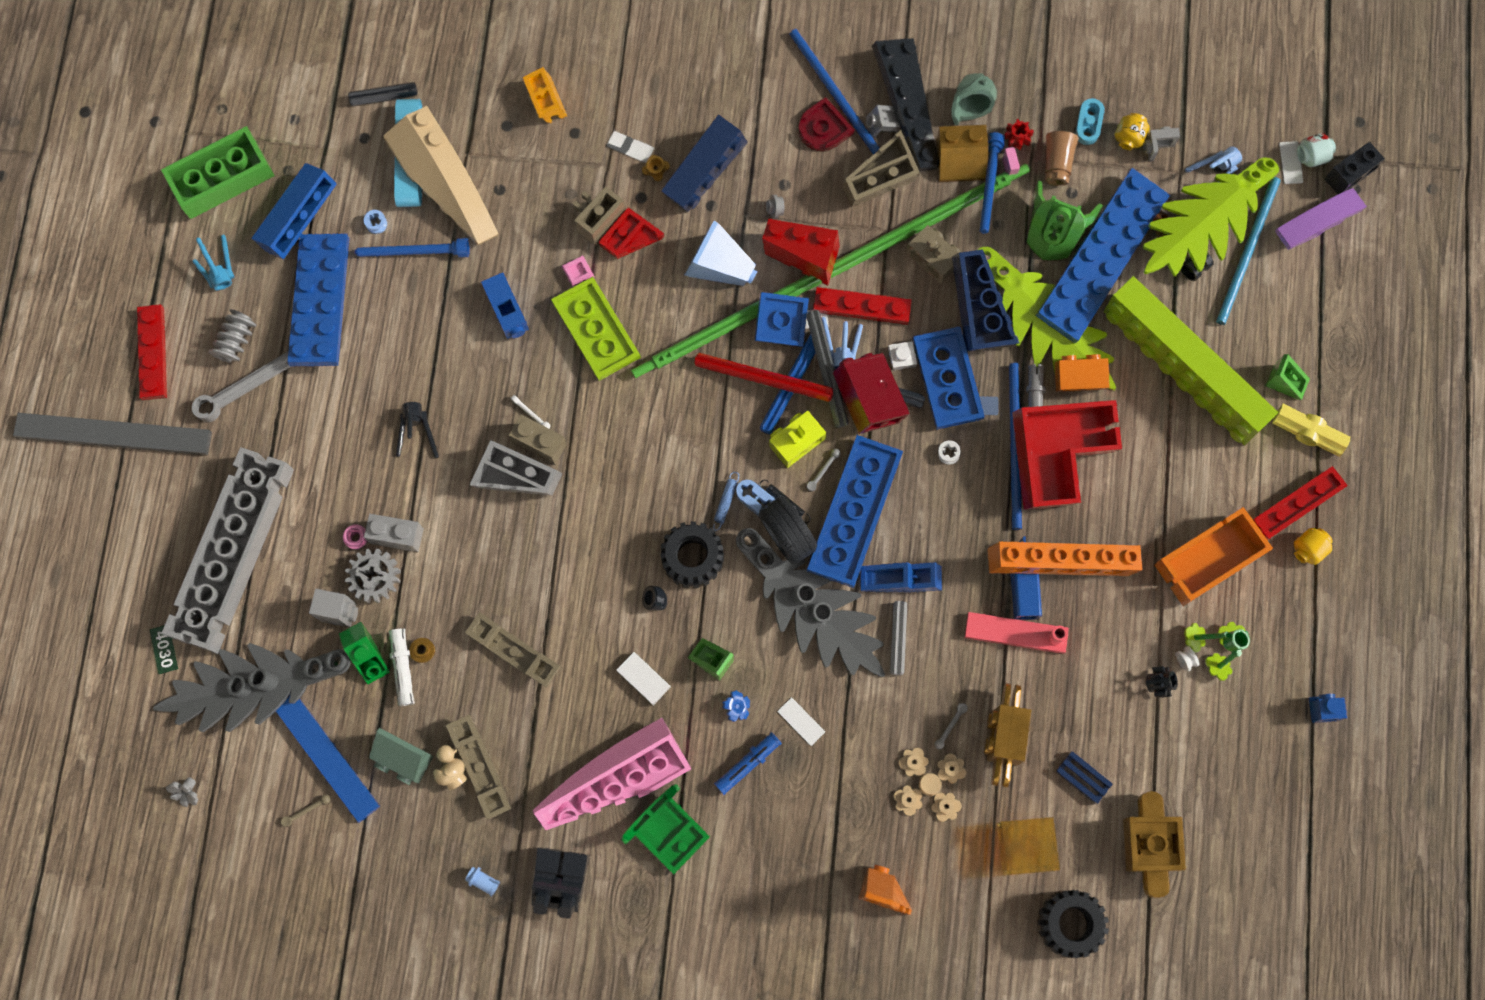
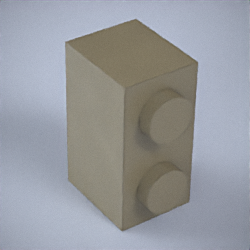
[509,414,567,465]

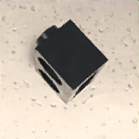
[1324,141,1385,195]

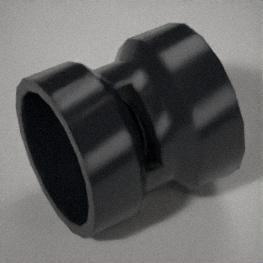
[1180,252,1214,281]

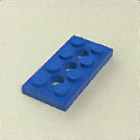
[913,327,985,430]

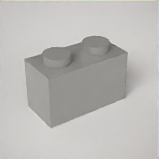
[364,514,424,552]
[309,589,358,628]

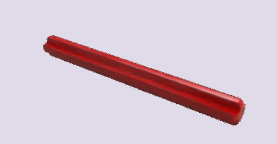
[694,353,833,402]

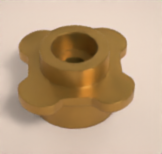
[642,155,670,181]

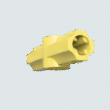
[1272,404,1350,457]

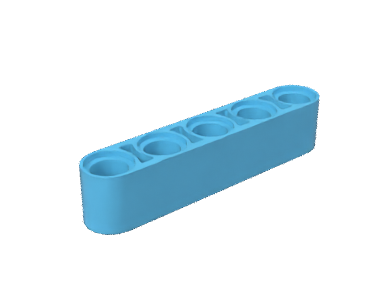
[394,99,422,207]

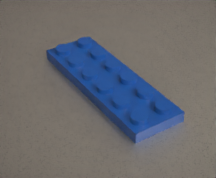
[287,234,349,367]
[807,435,903,588]

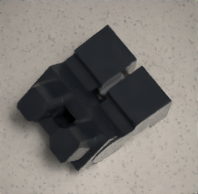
[531,847,590,919]

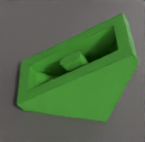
[1265,354,1310,400]
[688,638,734,681]

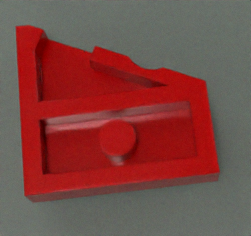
[599,207,664,259]

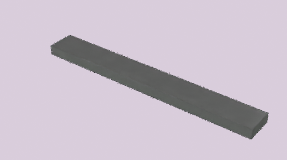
[13,413,212,455]

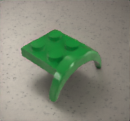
[621,784,710,875]

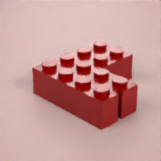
[1012,400,1122,510]

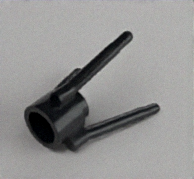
[396,402,439,458]

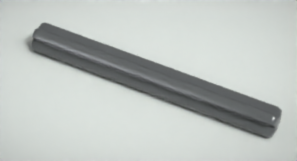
[806,310,849,428]

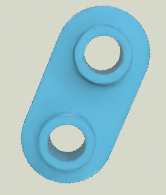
[1075,98,1104,145]

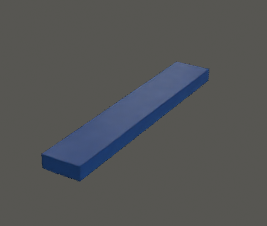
[276,694,381,823]

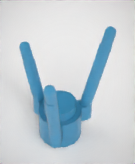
[192,234,235,291]

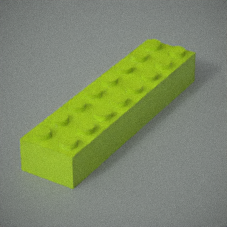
[1104,276,1279,446]

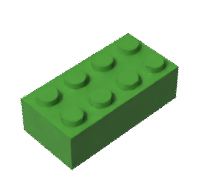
[161,126,275,219]

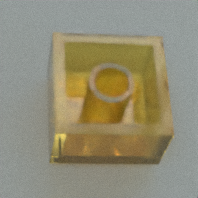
[997,817,1060,876]

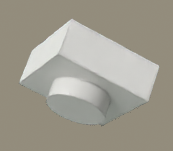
[888,341,917,371]

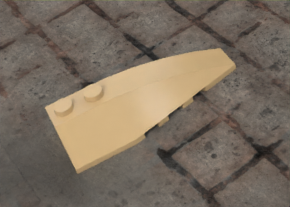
[383,106,498,246]

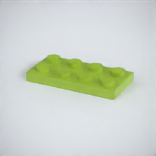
[551,277,641,381]

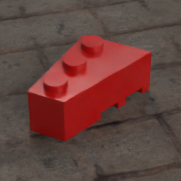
[762,219,840,286]

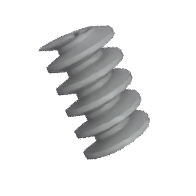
[208,309,257,363]

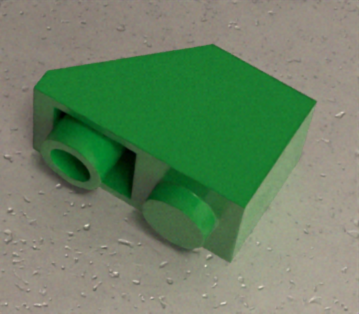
[339,622,390,685]

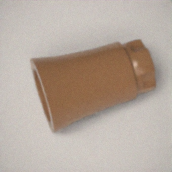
[1045,131,1079,186]

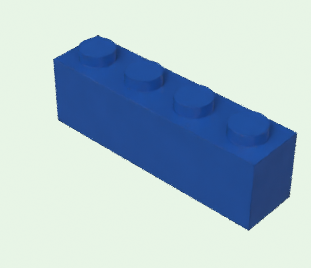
[251,163,337,260]

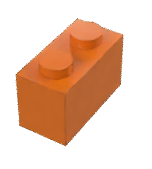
[1055,354,1110,392]

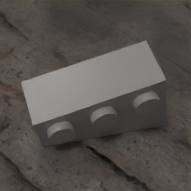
[470,440,563,496]

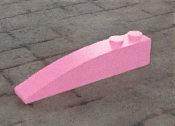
[533,718,691,830]

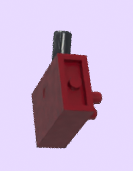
[833,353,925,434]

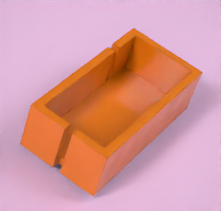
[1154,507,1273,607]

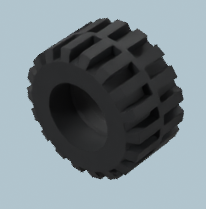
[660,521,724,588]
[1037,890,1109,958]

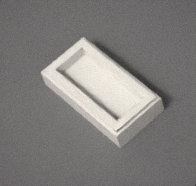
[617,652,671,706]

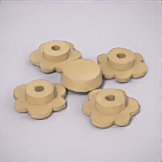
[894,748,966,822]

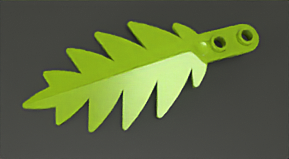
[1143,157,1279,276]
[978,247,1116,391]

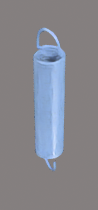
[713,472,739,531]

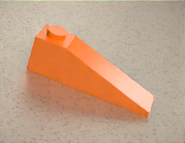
[858,865,912,915]

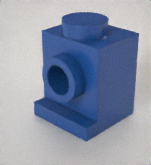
[1309,694,1347,723]

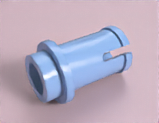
[465,867,500,897]

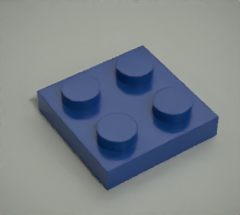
[754,292,809,347]

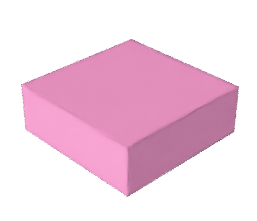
[1002,147,1020,175]
[562,256,594,288]

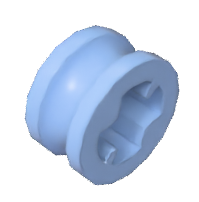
[364,210,387,234]

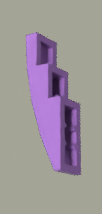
[1275,188,1367,250]

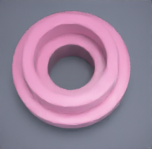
[343,525,367,549]

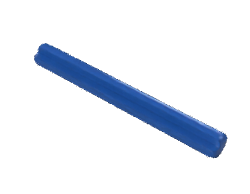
[760,334,816,435]

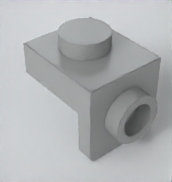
[1143,127,1180,161]

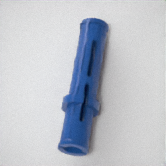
[714,732,782,795]

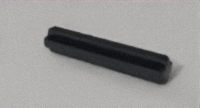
[348,82,418,106]

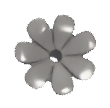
[166,778,198,807]

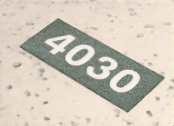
[149,625,178,675]

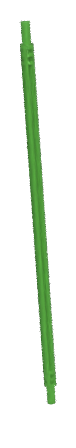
[631,164,1030,379]

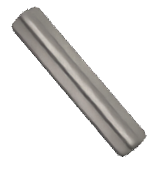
[890,601,907,676]

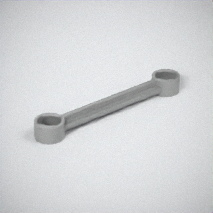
[192,352,290,422]

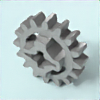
[345,549,401,603]

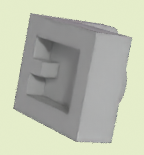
[866,105,901,137]

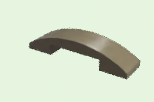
[465,612,561,688]
[446,714,511,820]

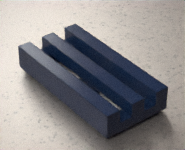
[1055,751,1113,805]

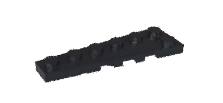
[872,38,939,172]

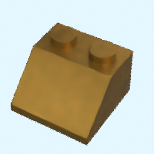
[936,125,988,182]

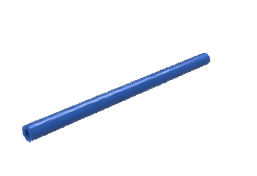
[789,29,880,155]
[1009,363,1022,530]

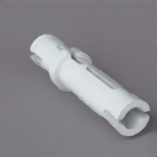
[389,628,415,706]

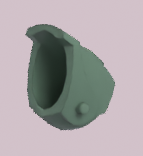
[951,73,998,125]

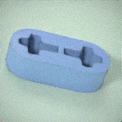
[736,480,775,516]

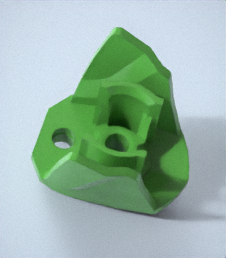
[1027,180,1103,260]

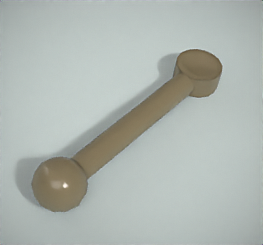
[281,794,331,827]

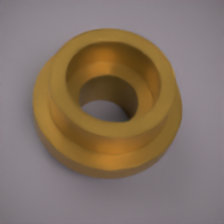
[409,638,435,663]

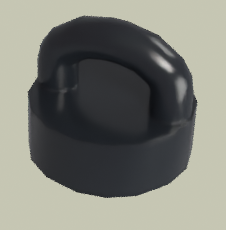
[642,585,667,611]

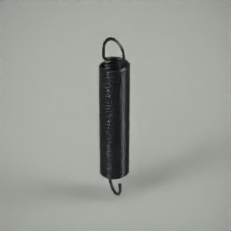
[760,479,810,524]

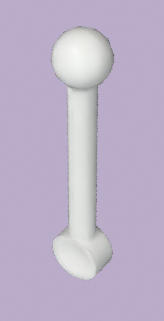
[510,395,550,429]

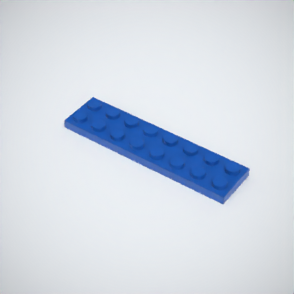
[1035,168,1170,344]

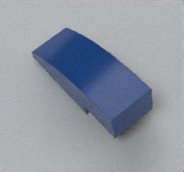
[861,562,942,592]

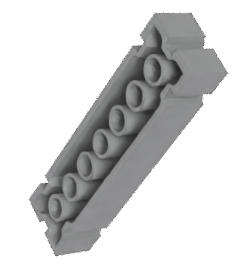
[162,447,294,654]

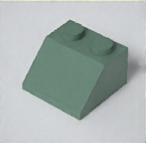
[369,728,434,785]

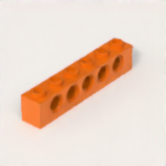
[988,542,1142,576]

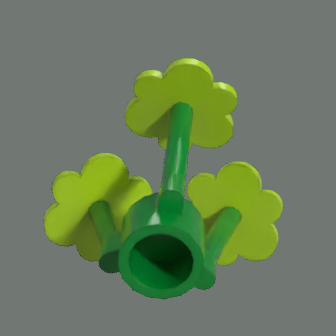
[1184,622,1250,681]

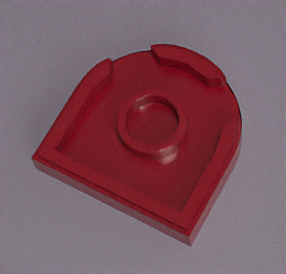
[798,97,855,152]

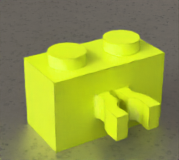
[769,411,826,468]

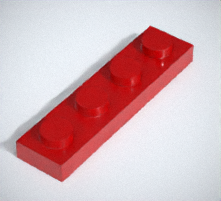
[813,287,912,325]
[137,304,167,401]
[1253,466,1348,540]

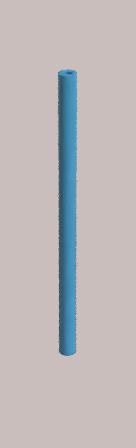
[1216,177,1281,325]

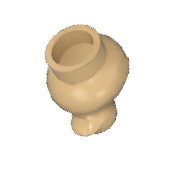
[433,745,467,791]

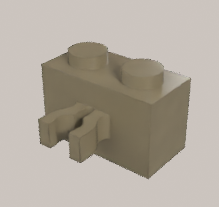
[572,186,626,245]
[906,225,961,284]

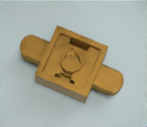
[984,683,1032,788]
[1123,791,1186,898]

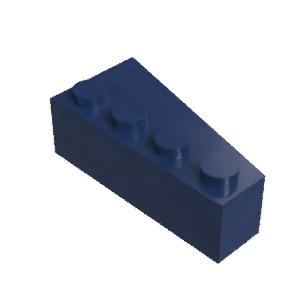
[662,114,748,212]
[952,249,1020,352]

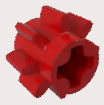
[1004,119,1034,150]

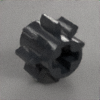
[1146,666,1178,698]

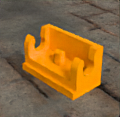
[522,67,567,123]

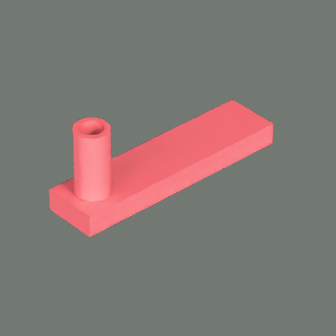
[964,612,1069,654]

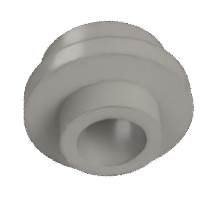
[766,195,784,219]

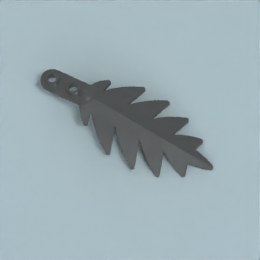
[736,528,885,677]
[153,643,351,732]

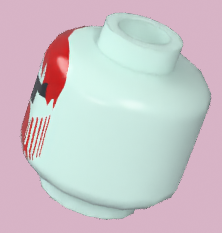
[1297,133,1336,167]

